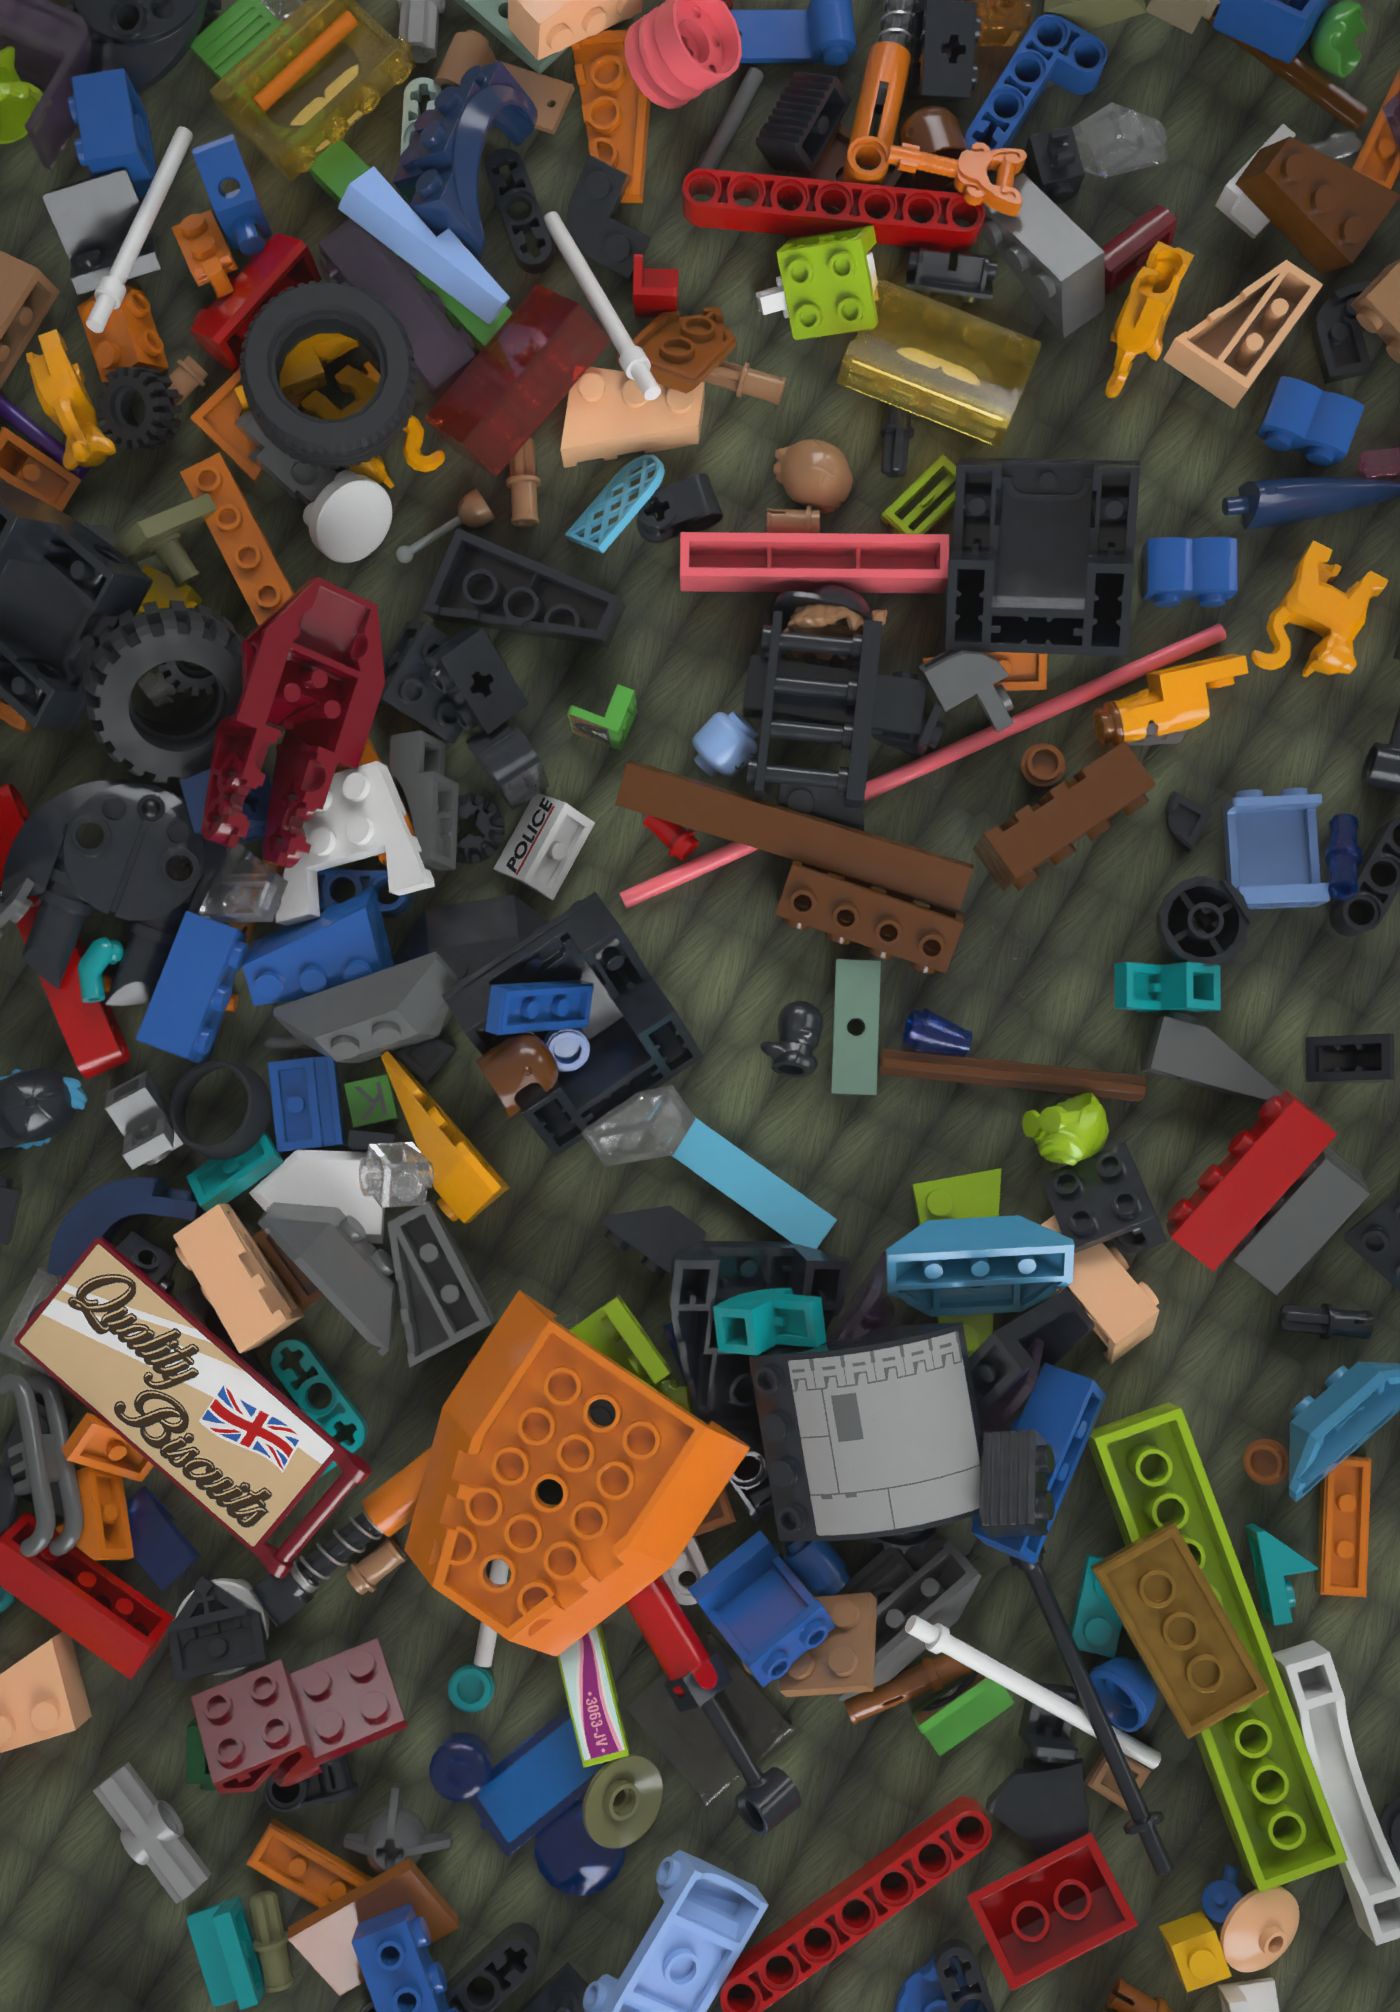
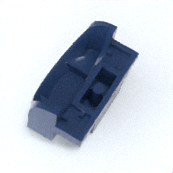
[392,60,538,262]

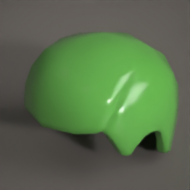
[1310,0,1368,78]

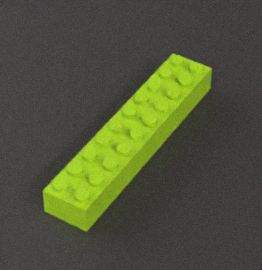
[1087,1402,1348,1893]

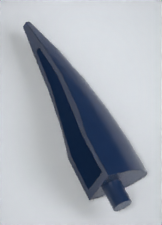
[1222,477,1400,530]

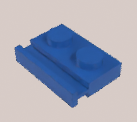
[268,1056,345,1152]

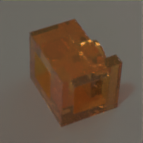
[963,0,1032,46]

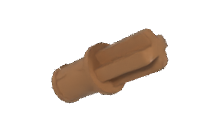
[702,360,787,405]
[506,436,541,527]

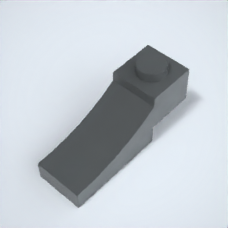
[388,730,459,871]

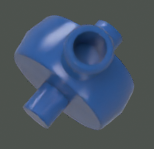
[1202,1864,1245,1927]

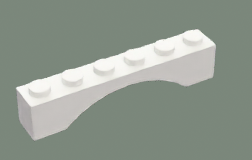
[1272,1640,1400,1946]

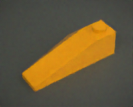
[381,1050,510,1224]

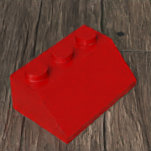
[189,232,322,374]
[966,1832,1138,1991]

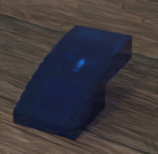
[126,1486,201,1591]

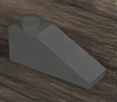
[1141,1011,1282,1105]

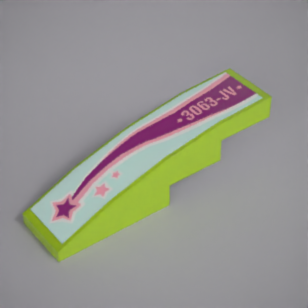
[558,1622,630,1768]

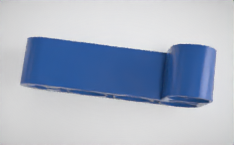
[965,14,1107,177]

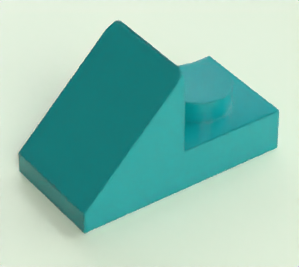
[1245,1524,1319,1626]

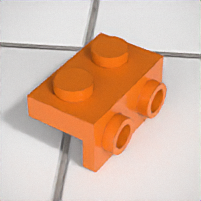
[77,285,169,382]

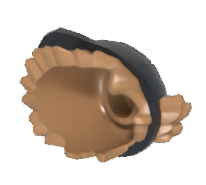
[772,584,887,661]

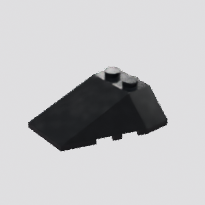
[667,1241,850,1432]

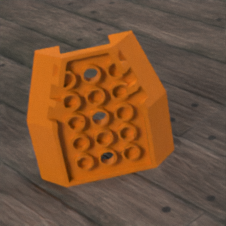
[404,1290,750,1657]

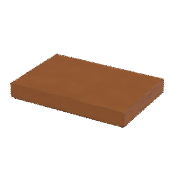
[288,1858,459,1996]

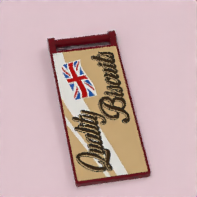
[14,1237,372,1578]

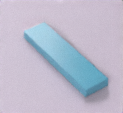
[665,1115,837,1249]

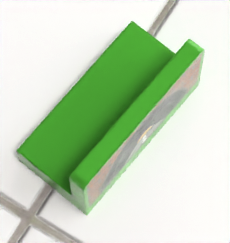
[567,684,637,751]
[912,1672,1015,1756]

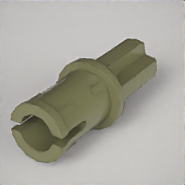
[250,1890,295,1993]

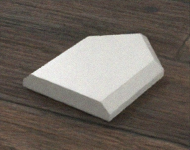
[249,1149,388,1244]

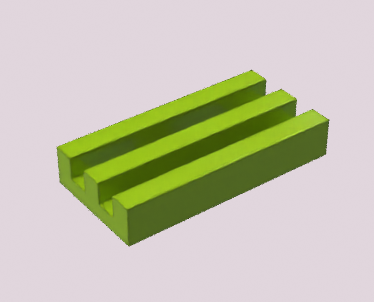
[881,454,956,534]

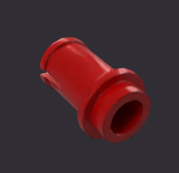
[643,815,699,861]

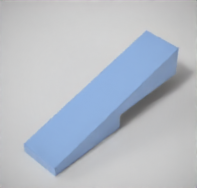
[338,166,510,325]

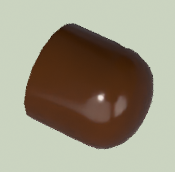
[899,106,968,191]
[475,1032,559,1119]

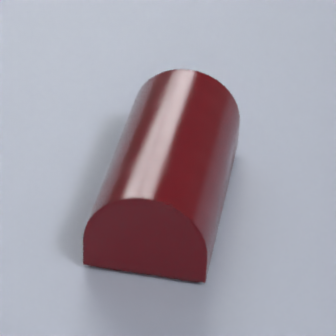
[1101,205,1177,295]

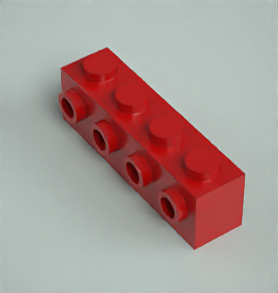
[1166,1089,1337,1272]
[0,1512,175,1680]

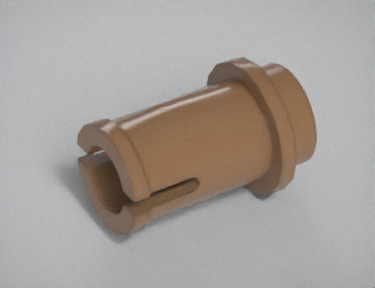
[168,356,208,405]
[766,505,821,533]
[346,1537,407,1595]

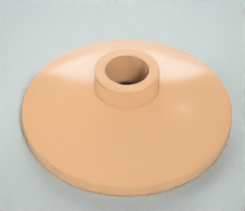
[1220,1886,1300,1972]

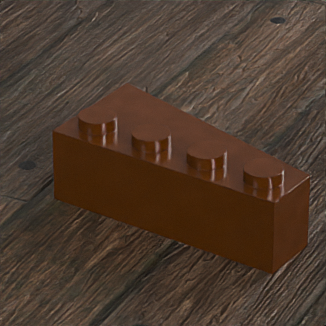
[973,741,1156,891]

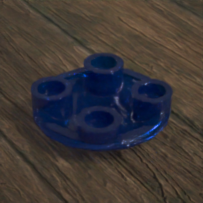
[534,1800,626,1896]

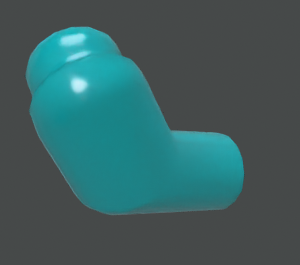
[78,937,124,1003]

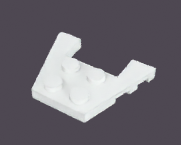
[276,761,435,926]

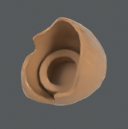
[773,439,853,514]

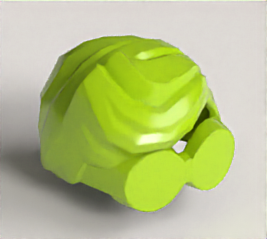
[1022,1093,1109,1166]

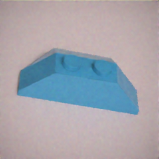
[886,1215,1075,1317]
[1289,1361,1400,1502]

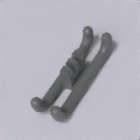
[0,1373,84,1557]

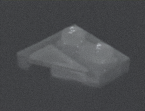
[198,842,288,923]

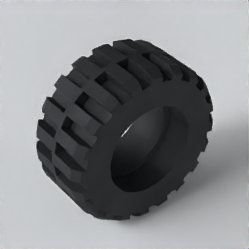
[83,600,245,784]

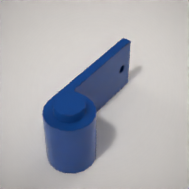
[730,0,856,66]

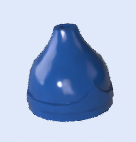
[1089,1657,1157,1732]

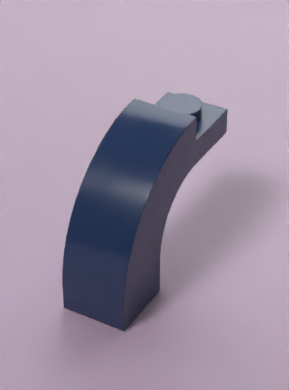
[47,1177,206,1276]

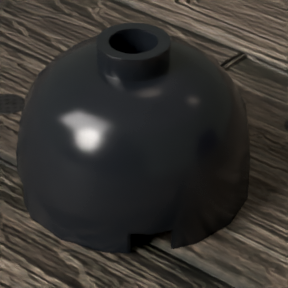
[1156,876,1251,966]

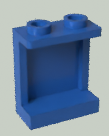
[688,1530,836,1687]

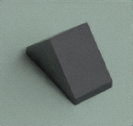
[1306,1033,1395,1083]

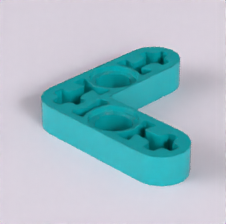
[271,1338,368,1478]

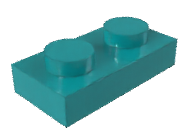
[186,1130,284,1212]
[1070,1553,1122,1658]

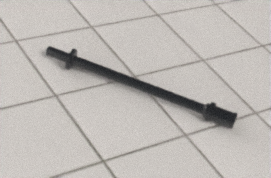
[1009,1546,1174,1876]

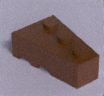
[1235,136,1400,274]

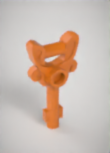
[886,142,1027,217]

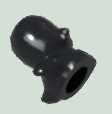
[760,1001,824,1077]

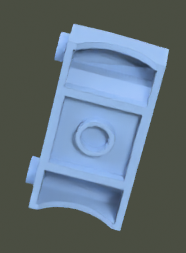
[583,1850,769,2012]

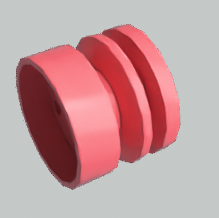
[625,0,742,109]

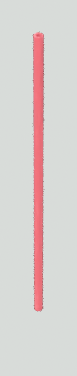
[619,623,1226,909]

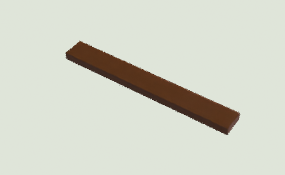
[615,760,974,910]

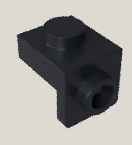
[1018,1682,1078,1762]

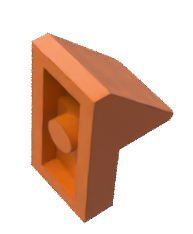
[0,427,81,512]
[61,1412,154,1482]
[56,1466,134,1560]

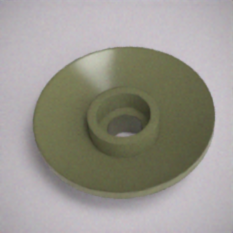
[582,1754,663,1849]

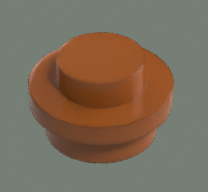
[1020,743,1065,788]
[1243,1438,1289,1485]

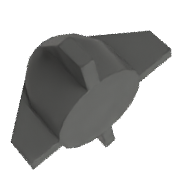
[344,1783,452,1874]

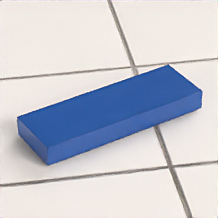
[485,980,594,1035]

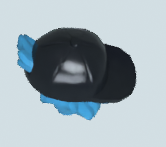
[0,1067,88,1149]

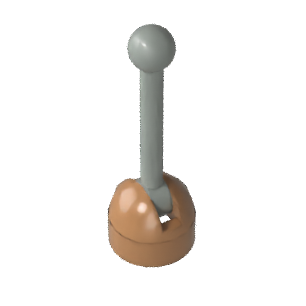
[396,488,495,563]

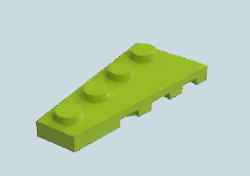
[911,1168,1001,1357]

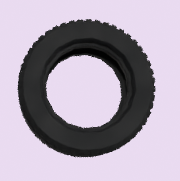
[239,280,417,469]

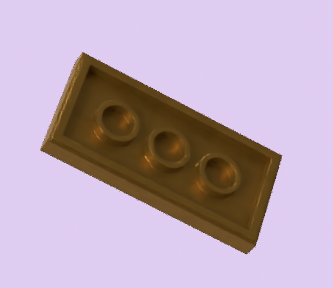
[1090,1521,1270,1739]

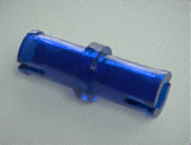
[1325,813,1362,900]

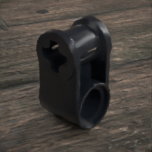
[637,473,724,543]
[730,1430,773,1522]
[264,1752,359,1812]

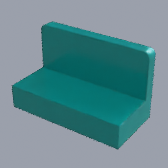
[186,1896,265,2010]

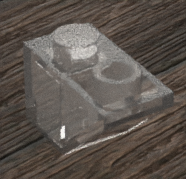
[1072,102,1169,178]

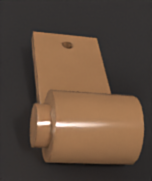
[434,30,575,135]

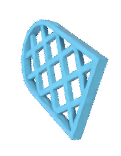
[565,455,665,553]

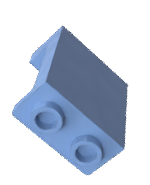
[1222,788,1330,910]

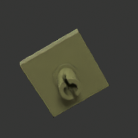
[113,493,217,588]

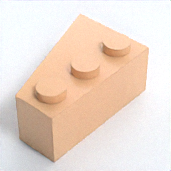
[507,0,643,60]
[1163,260,1323,409]
[560,364,705,468]
[173,1204,304,1353]
[1041,1215,1160,1365]
[0,1631,92,1753]

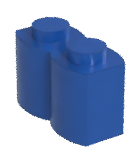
[1256,376,1365,466]
[1142,537,1238,607]

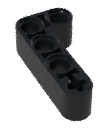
[466,722,549,811]
[360,1922,540,2012]

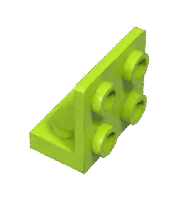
[776,225,878,340]
[570,1295,671,1385]

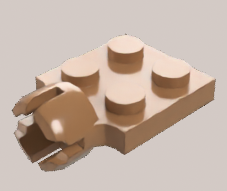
[742,1592,877,1697]

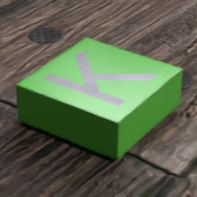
[344,1074,400,1128]

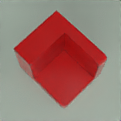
[633,254,679,318]

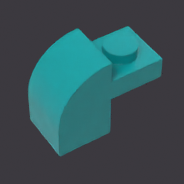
[1114,962,1221,1014]
[713,1288,826,1356]

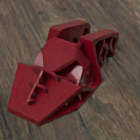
[201,577,385,868]

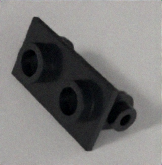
[905,247,997,303]

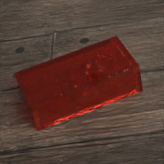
[424,284,611,477]

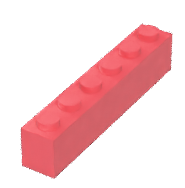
[680,532,949,594]

